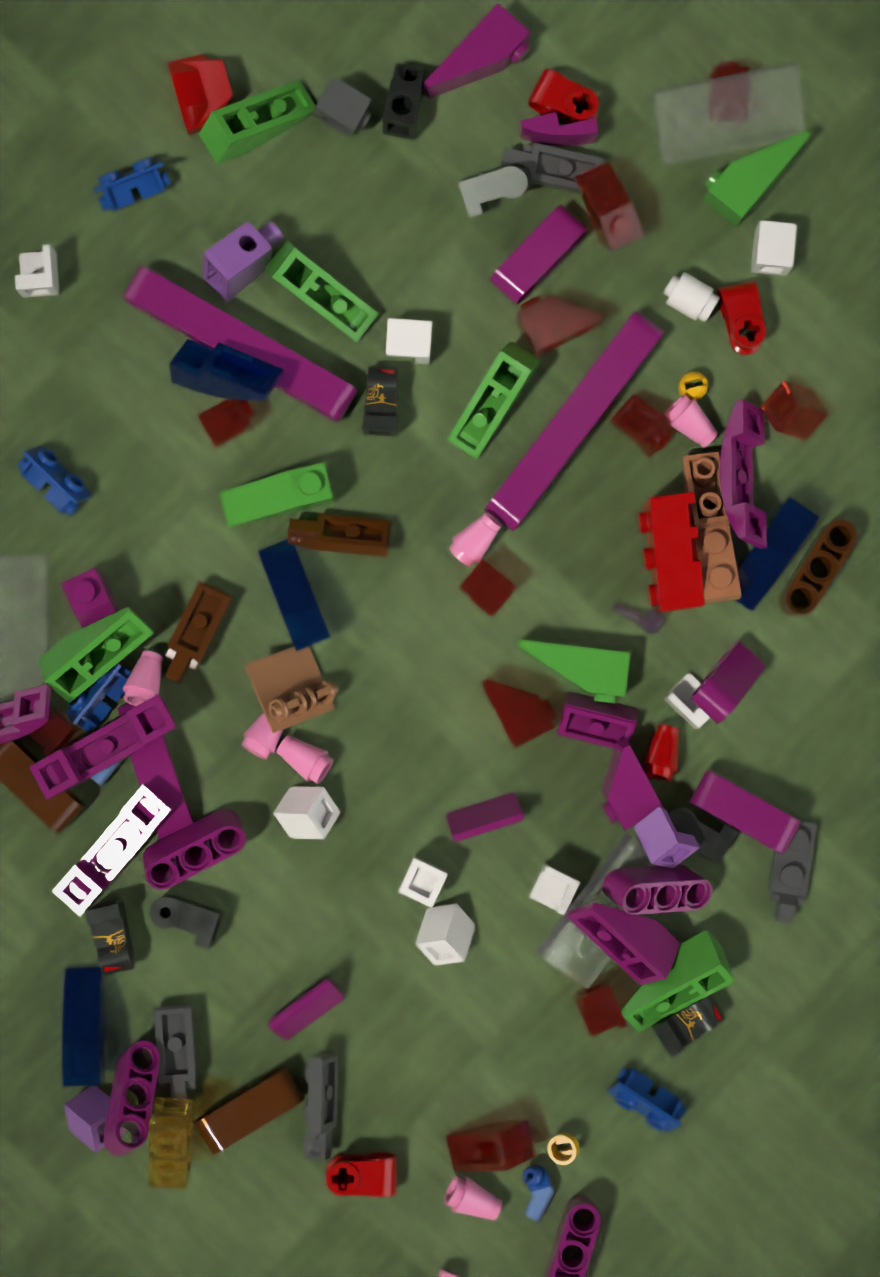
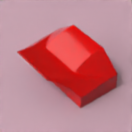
[167,54,233,135]

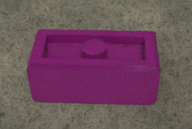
[557,692,638,749]
[446,793,524,842]
[268,976,345,1040]

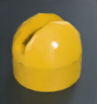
[678,371,708,401]
[548,1132,579,1165]

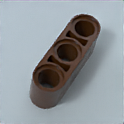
[779,519,857,617]
[0,739,85,834]
[194,1066,305,1155]

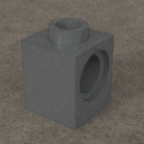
[311,76,372,137]

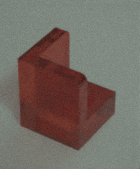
[761,380,828,440]
[459,559,517,616]
[28,705,81,756]
[573,981,627,1036]

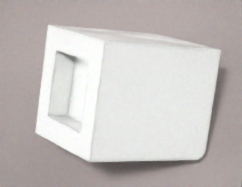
[751,220,797,276]
[15,244,59,298]
[386,318,432,364]
[663,673,710,729]
[273,786,341,839]
[398,855,448,908]
[529,863,580,916]
[415,903,475,966]

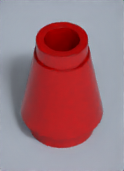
[641,724,679,781]

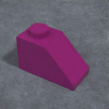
[61,568,120,628]
[601,739,663,830]

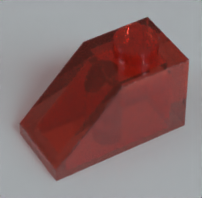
[574,162,645,251]
[516,296,603,357]
[480,679,557,749]
[446,1120,536,1172]

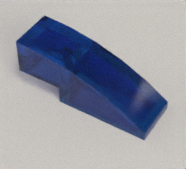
[169,339,284,401]
[734,496,820,612]
[258,539,332,652]
[62,966,106,1087]

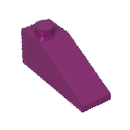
[424,3,530,99]
[566,903,681,985]

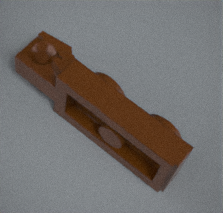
[288,513,391,557]
[165,581,234,684]

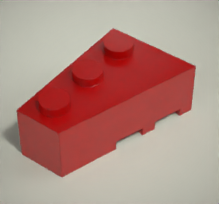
[637,492,705,614]

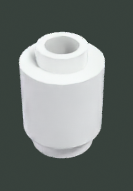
[663,272,720,322]

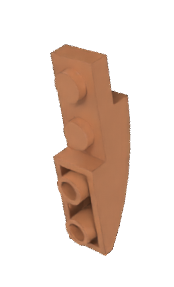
[682,452,742,604]

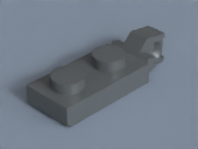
[501,143,605,197]
[767,821,817,924]
[154,1004,198,1111]
[303,1051,338,1160]

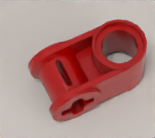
[527,69,599,124]
[717,280,766,355]
[326,1152,397,1197]

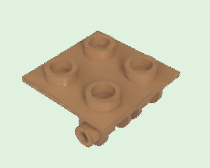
[244,642,339,733]

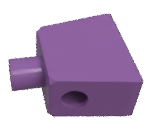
[202,221,283,303]

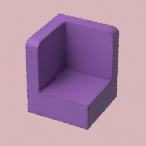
[634,807,700,868]
[64,1085,126,1153]

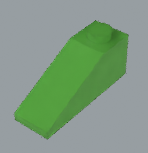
[199,79,316,165]
[703,130,811,227]
[264,240,379,342]
[447,341,541,459]
[220,462,335,528]
[38,606,154,703]
[518,639,630,704]
[621,930,736,1032]

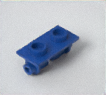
[94,156,171,212]
[17,445,93,517]
[65,663,132,732]
[606,1066,687,1132]

